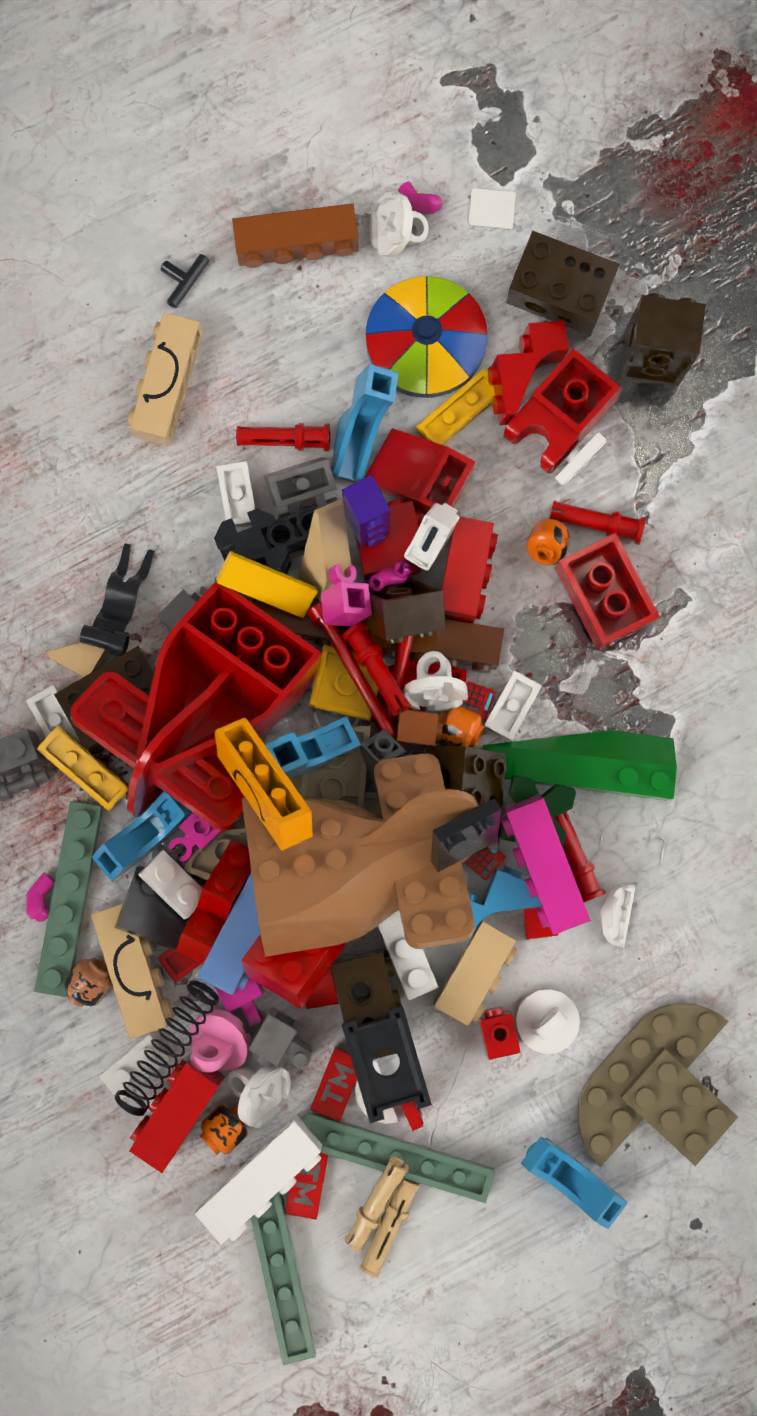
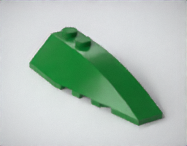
[482,730,677,801]

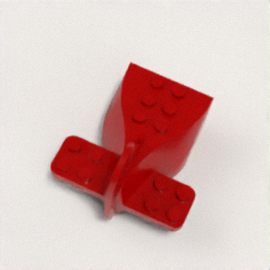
[71,581,323,831]

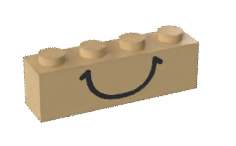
[128,312,203,446]
[91,904,174,1040]

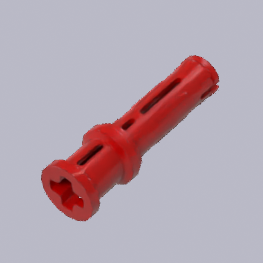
[236,423,331,452]
[549,500,646,545]
[342,622,411,716]
[554,811,606,902]

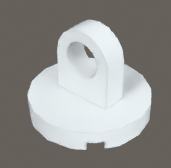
[369,192,429,257]
[403,651,468,712]
[515,988,580,1054]
[228,1064,291,1128]

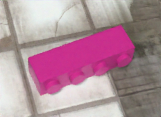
[501,794,591,935]

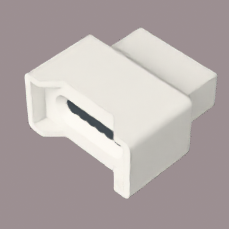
[404,503,459,571]

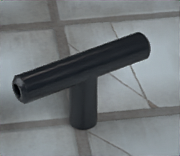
[161,254,209,308]

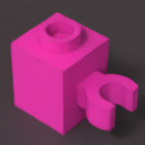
[321,564,372,626]
[168,813,226,862]
[214,978,265,1027]

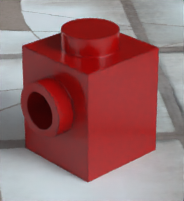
[478,1007,521,1060]

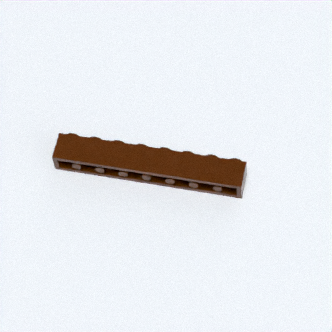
[252,598,504,673]

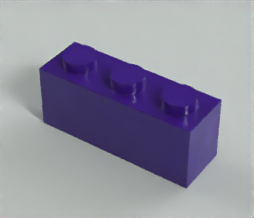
[342,475,390,547]

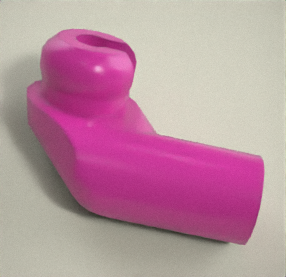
[398,181,442,215]
[369,561,412,591]
[26,872,55,922]

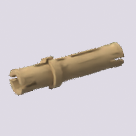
[345,1157,409,1252]
[360,1178,420,1277]

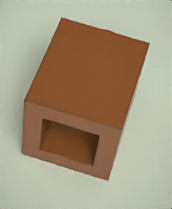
[394,709,443,748]

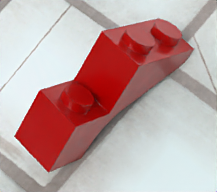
[488,321,569,425]
[176,839,251,964]

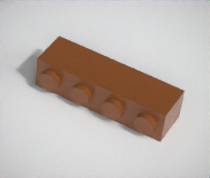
[232,203,359,268]

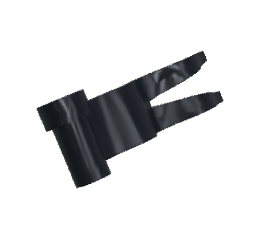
[80,543,155,656]

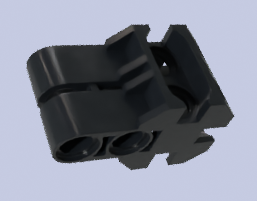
[214,508,316,575]

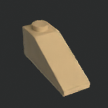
[298,500,351,602]

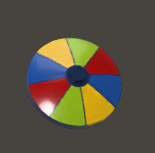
[366,276,488,398]

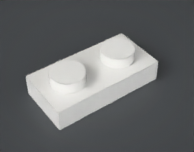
[216,461,256,528]
[484,670,542,741]
[26,685,81,743]
[138,850,203,919]
[99,1033,171,1099]

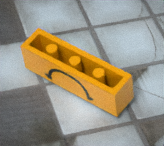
[215,718,313,851]

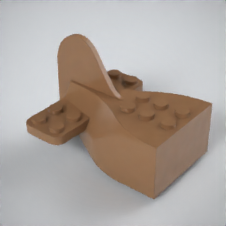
[242,754,479,957]

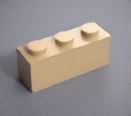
[433,921,517,1026]

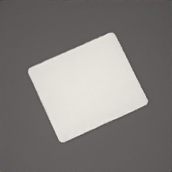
[468,188,516,229]

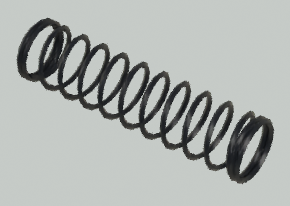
[114,980,220,1116]

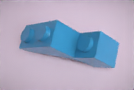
[331,364,399,483]
[467,866,541,942]

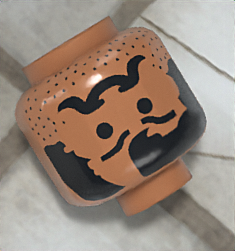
[64,957,112,1007]

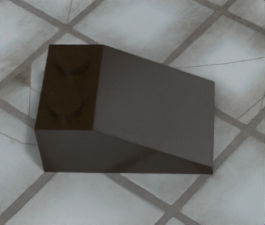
[363,578,446,643]

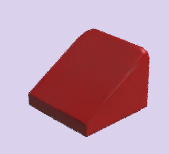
[522,907,558,940]

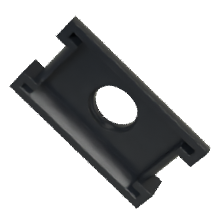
[341,1005,432,1124]

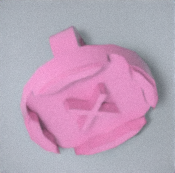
[189,1009,252,1072]

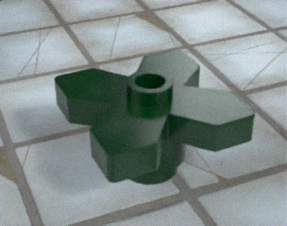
[500,775,576,847]

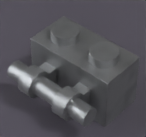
[264,457,338,519]
[0,729,50,802]
[248,1007,312,1068]

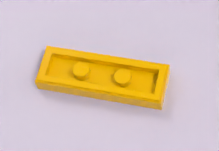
[415,368,495,445]
[216,551,318,618]
[36,724,129,811]

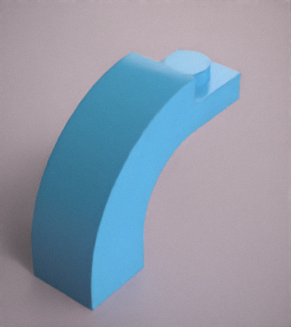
[265,716,361,779]
[92,791,192,882]
[521,1137,628,1229]

